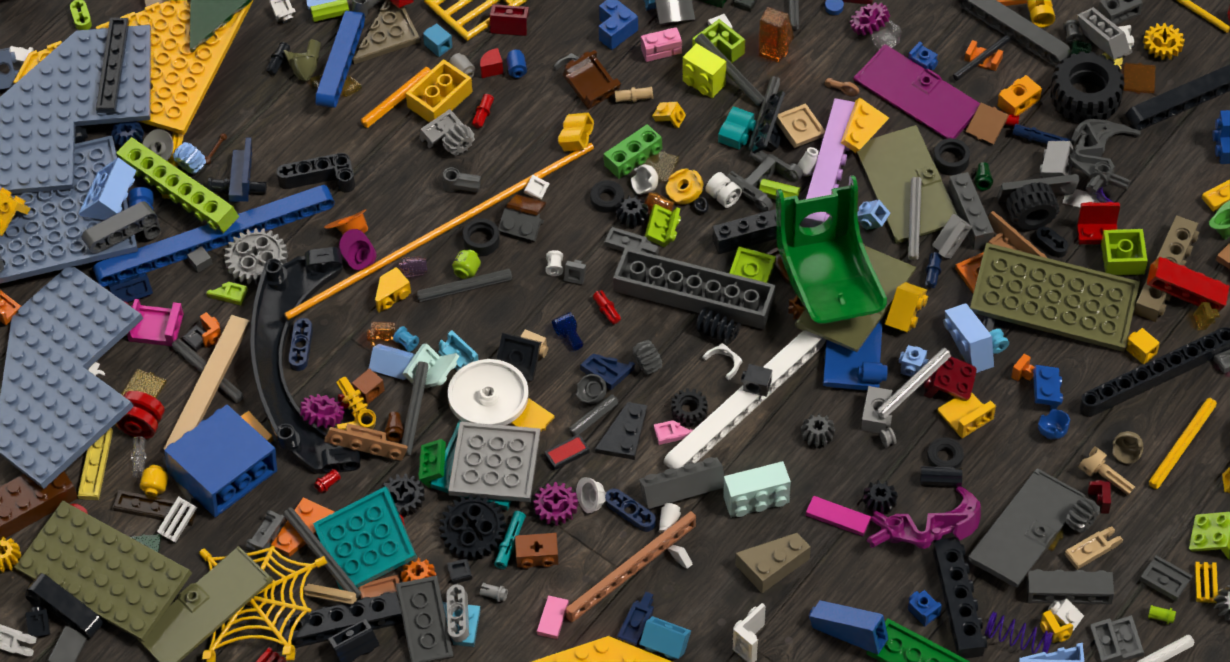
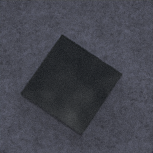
[497,333,542,381]

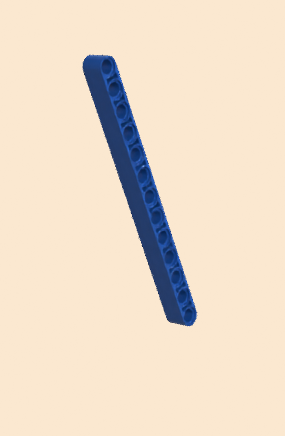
[93,185,335,287]

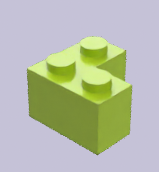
[692,19,745,63]

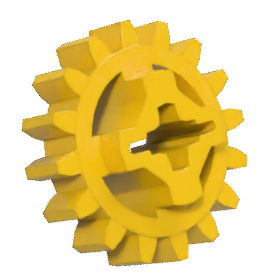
[1143,23,1185,60]

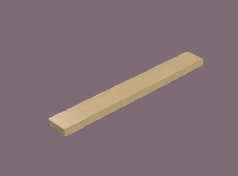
[164,315,251,450]

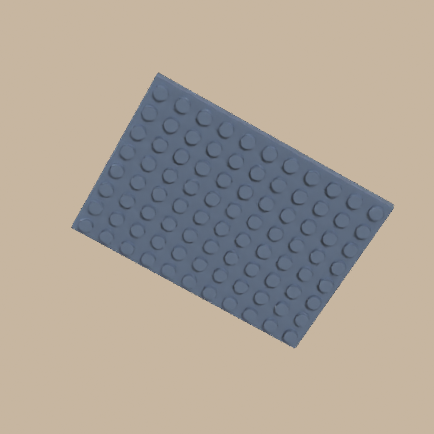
[0,136,138,284]

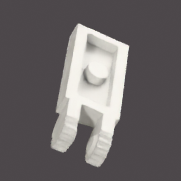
[0,624,37,656]

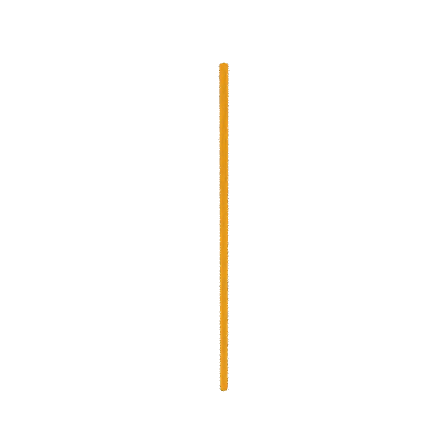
[284,143,594,320]

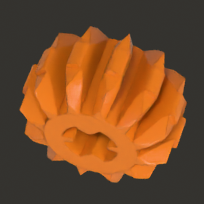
[401,557,436,582]

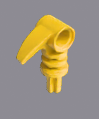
[336,377,376,430]

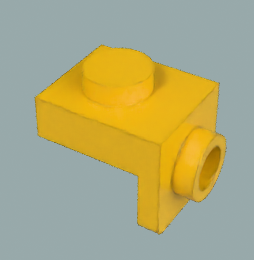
[652,102,686,128]
[1040,610,1073,643]

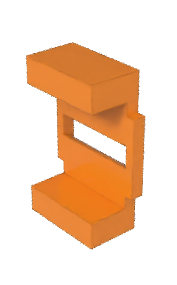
[964,40,1003,71]

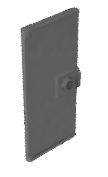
[967,469,1085,587]

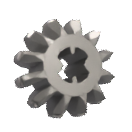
[442,123,475,156]

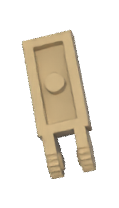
[1065,526,1123,570]

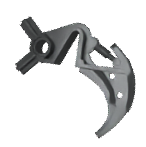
[1070,119,1141,195]

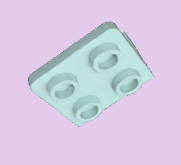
[402,343,459,388]

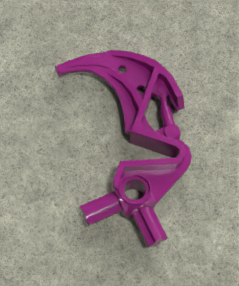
[867,486,981,549]

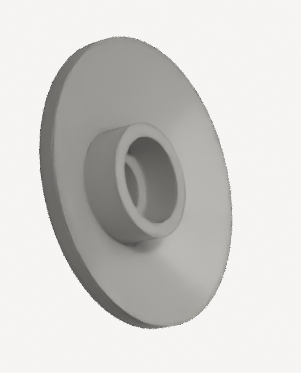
[142,129,173,161]

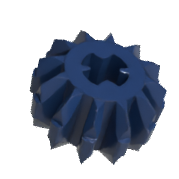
[111,121,144,148]

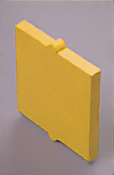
[510,398,555,431]

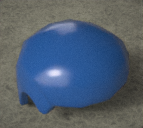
[1038,409,1070,440]

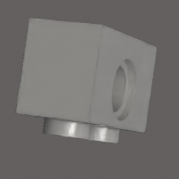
[861,386,892,433]

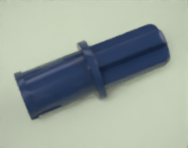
[925,252,942,288]

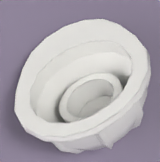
[576,477,606,513]

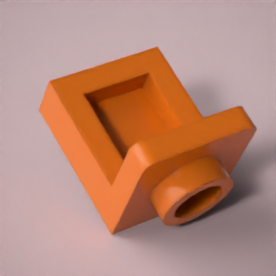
[200,312,222,348]

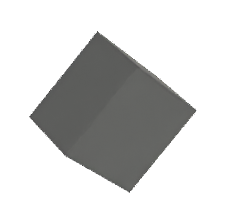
[187,246,212,272]

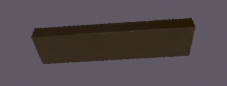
[113,490,198,526]

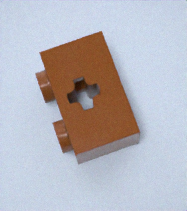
[515,533,559,568]

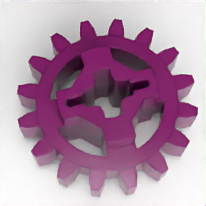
[850,2,890,36]
[300,394,344,428]
[534,482,578,525]

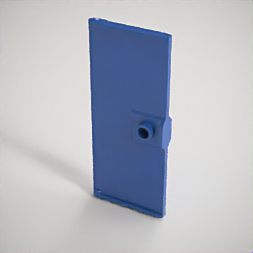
[823,318,883,390]

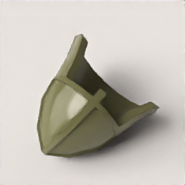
[283,39,321,81]

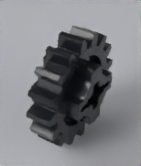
[383,474,425,516]

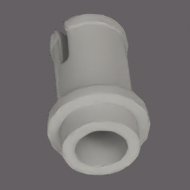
[480,583,508,602]

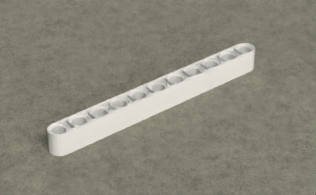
[663,330,826,469]

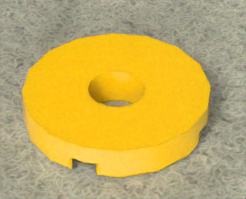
[665,169,704,204]

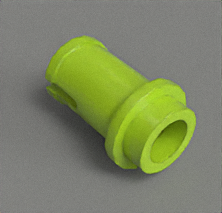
[1148,605,1176,625]

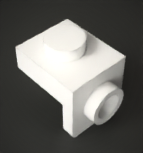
[269,0,296,23]
[1048,599,1084,631]

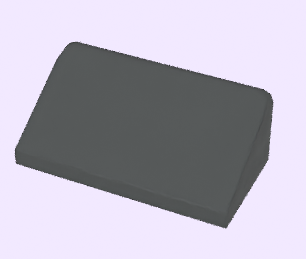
[48,626,88,662]

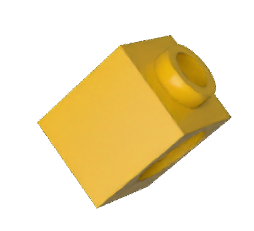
[1126,328,1160,365]

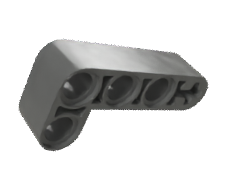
[81,201,161,253]

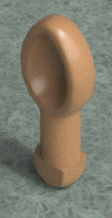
[825,78,860,96]

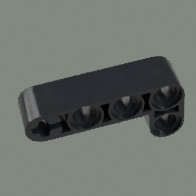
[277,153,355,193]
[25,573,104,639]

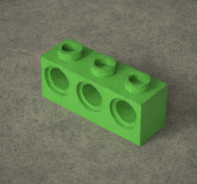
[604,124,662,179]

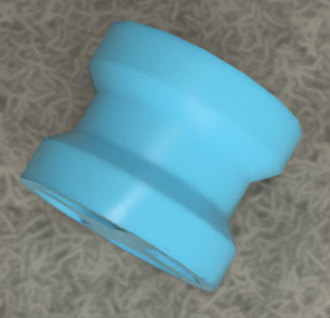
[989,329,1010,354]

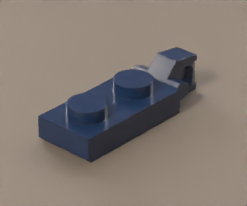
[617,592,654,647]

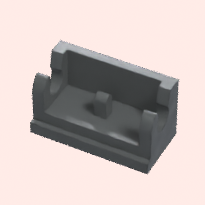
[245,510,286,557]

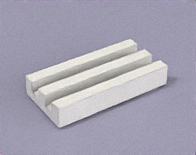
[157,496,197,543]

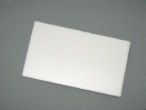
[1063,189,1101,207]

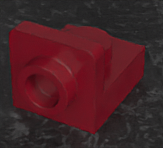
[1088,480,1111,514]

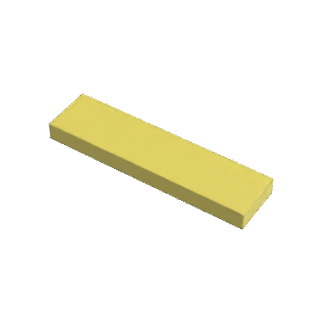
[78,428,113,500]

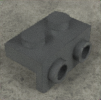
[498,208,544,242]

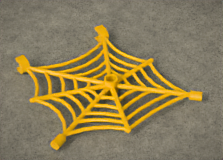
[199,546,328,662]

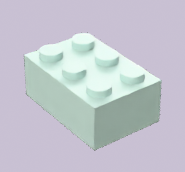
[724,461,791,518]

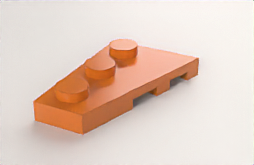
[271,497,334,557]

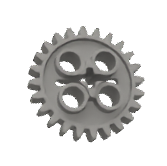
[224,228,288,285]

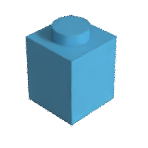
[423,23,453,57]

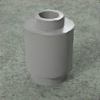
[449,53,475,78]

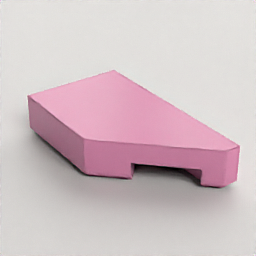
[654,420,693,445]

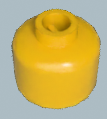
[140,465,168,497]

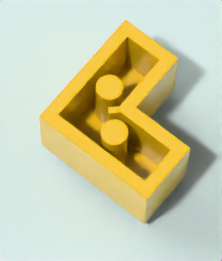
[885,282,928,332]

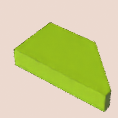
[206,282,248,306]

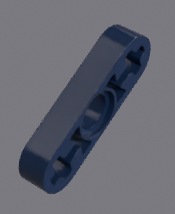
[289,318,313,371]
[605,489,655,532]

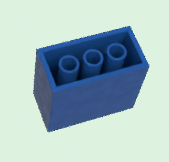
[164,405,277,517]

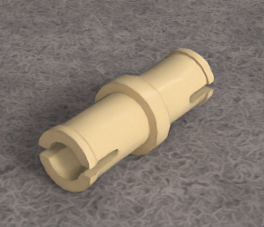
[615,87,653,103]

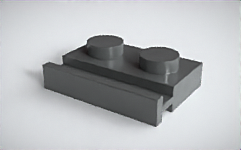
[1140,555,1193,602]

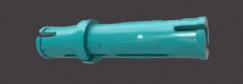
[494,511,526,569]

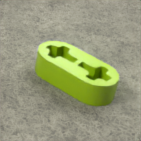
[70,0,92,30]

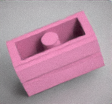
[641,27,682,62]

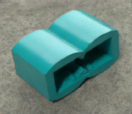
[718,106,756,149]

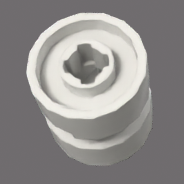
[705,172,742,208]

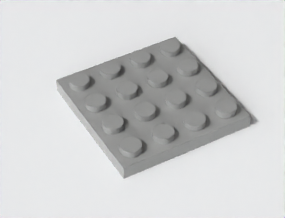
[448,422,541,502]

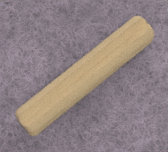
[304,584,357,605]

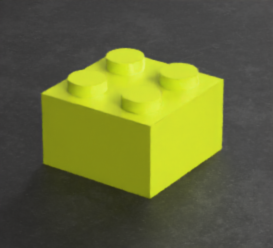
[683,43,726,98]

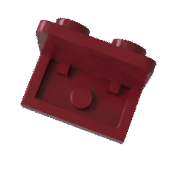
[924,357,977,401]

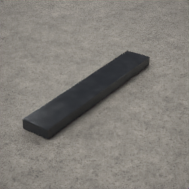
[96,18,129,113]

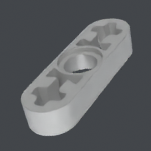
[447,584,469,642]

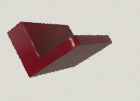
[490,4,529,36]

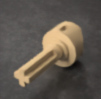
[1078,446,1135,495]

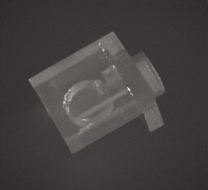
[871,20,902,50]

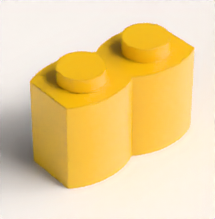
[558,113,594,151]

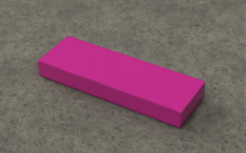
[806,496,871,536]

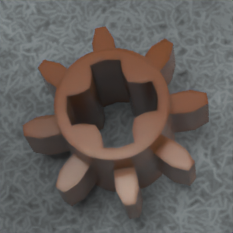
[788,295,805,319]

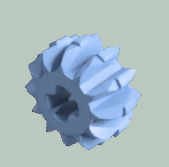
[173,142,206,174]

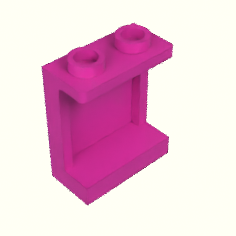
[127,299,184,346]

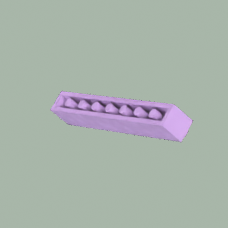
[800,98,855,228]

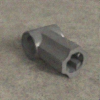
[443,167,481,192]

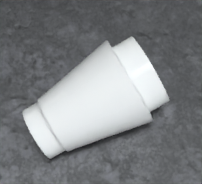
[797,147,818,176]
[659,503,681,534]

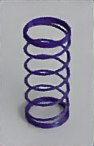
[985,612,1053,654]

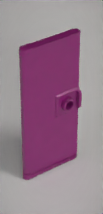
[853,44,980,139]

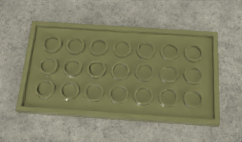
[970,243,1140,352]
[15,501,192,642]

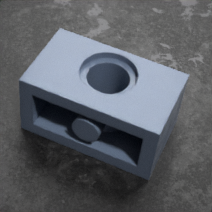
[0,48,19,89]

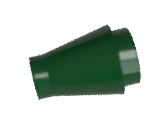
[974,162,993,191]

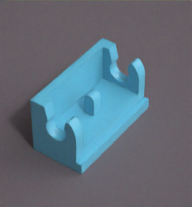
[438,330,478,371]

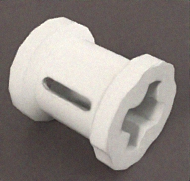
[546,250,563,276]

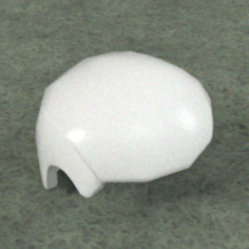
[631,164,658,195]

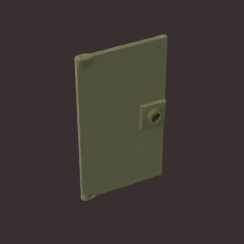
[856,125,958,244]
[795,244,916,352]

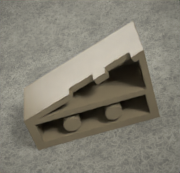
[735,533,811,593]

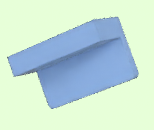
[369,344,415,380]

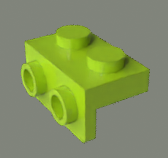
[645,204,681,247]

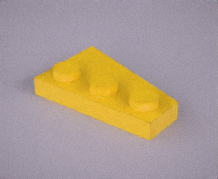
[841,98,889,153]

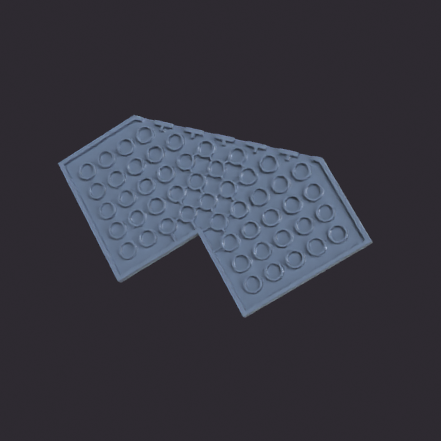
[0,25,151,194]
[0,266,144,489]

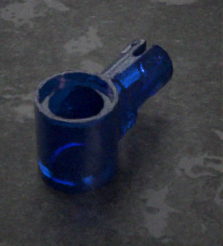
[552,312,584,351]

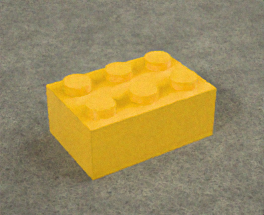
[406,59,473,122]

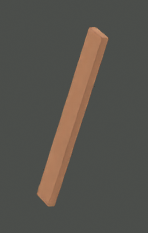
[566,511,696,623]

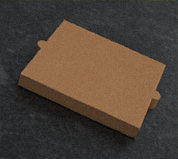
[966,103,1009,145]

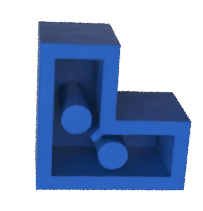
[598,0,638,50]
[1212,110,1230,164]

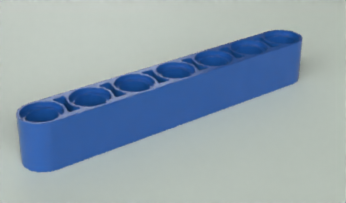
[316,11,365,108]

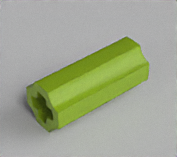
[310,0,349,22]
[759,179,800,199]

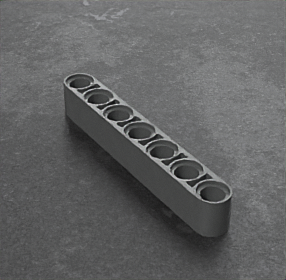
[958,0,1071,66]

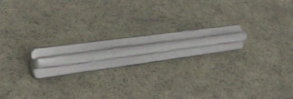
[908,177,921,260]
[877,348,951,419]

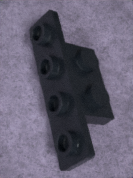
[752,90,785,154]

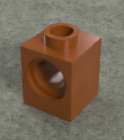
[352,368,385,404]

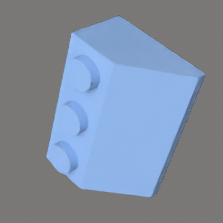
[78,158,136,220]

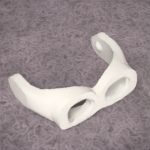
[702,343,743,380]

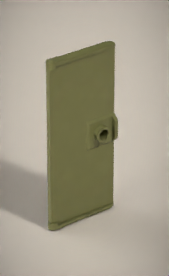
[137,546,273,662]

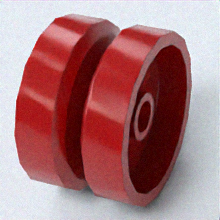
[115,391,165,439]

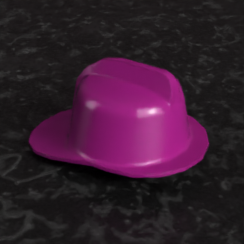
[339,229,377,270]

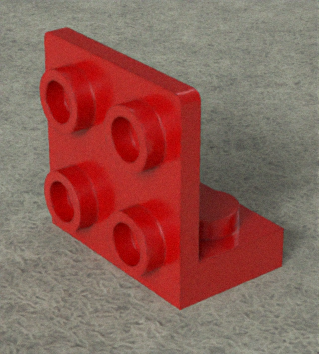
[1077,202,1120,245]

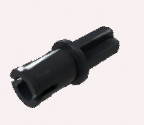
[266,42,290,75]

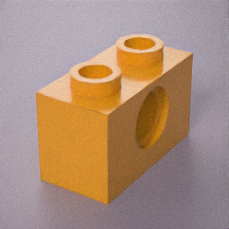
[997,75,1042,115]

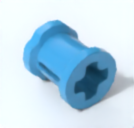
[393,326,419,352]

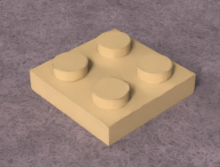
[775,104,825,148]

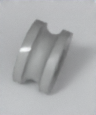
[880,427,896,448]

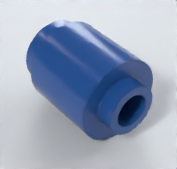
[506,50,527,78]
[858,362,887,383]

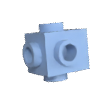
[858,200,890,230]
[899,345,929,377]

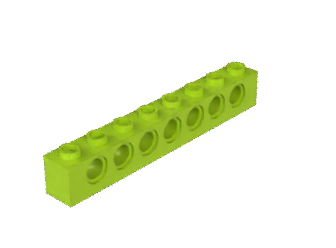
[116,137,239,233]

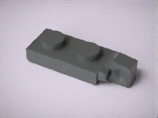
[604,227,659,255]

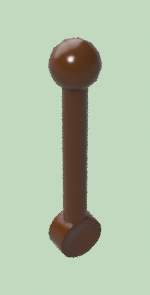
[205,133,227,165]

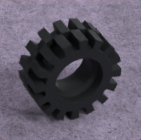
[671,388,708,427]

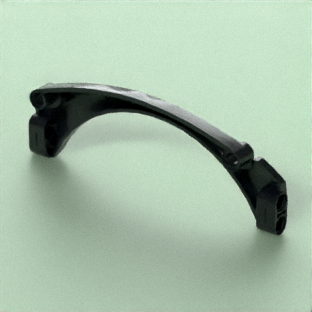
[250,247,361,473]

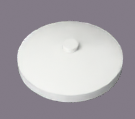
[448,359,528,425]

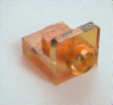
[367,322,397,348]

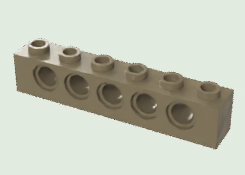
[1134,215,1200,322]

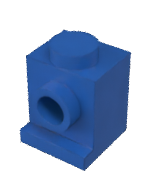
[908,41,938,70]
[908,590,942,627]

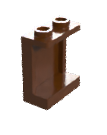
[563,50,621,110]

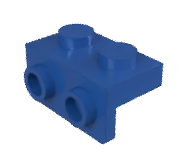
[1033,365,1063,410]

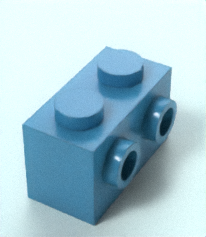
[640,616,691,659]

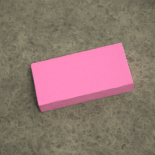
[537,595,569,639]

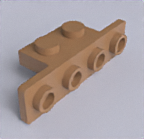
[988,211,1047,258]
[325,423,408,461]

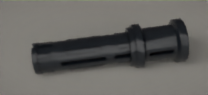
[208,177,267,195]

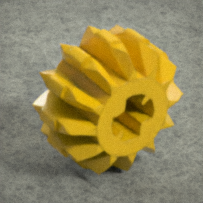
[0,537,21,573]

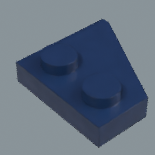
[580,354,635,390]

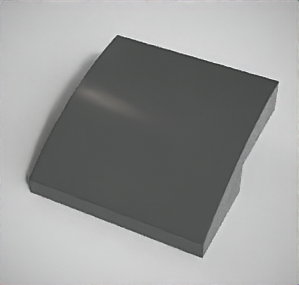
[655,0,695,25]
[1090,615,1145,662]

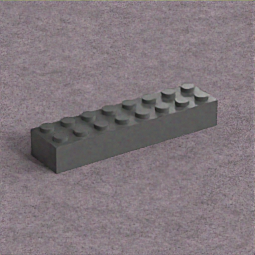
[613,247,776,329]

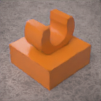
[1011,354,1034,381]

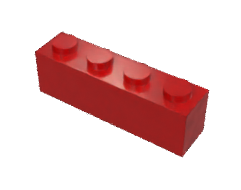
[1147,257,1230,313]

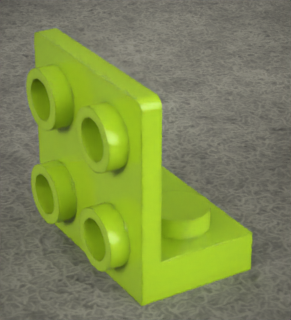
[1189,512,1230,560]

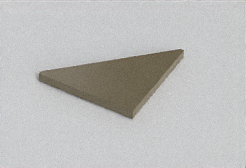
[352,0,420,64]

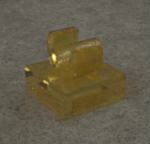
[1194,302,1220,330]

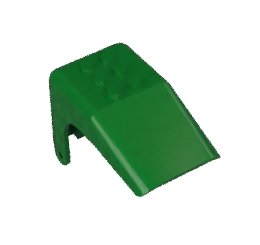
[776,175,887,323]

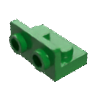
[418,439,446,488]

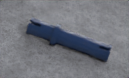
[1012,123,1071,145]

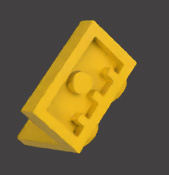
[938,393,996,439]

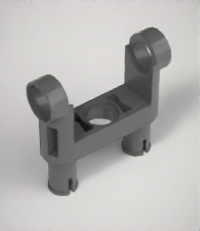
[727,150,803,212]

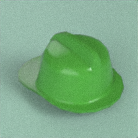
[1209,200,1230,239]

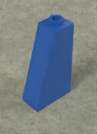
[809,600,888,655]

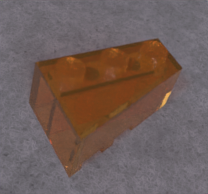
[759,7,794,63]

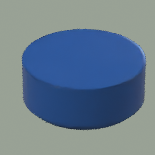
[825,0,844,15]

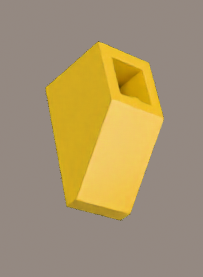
[375,267,411,313]

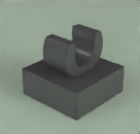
[564,259,586,285]

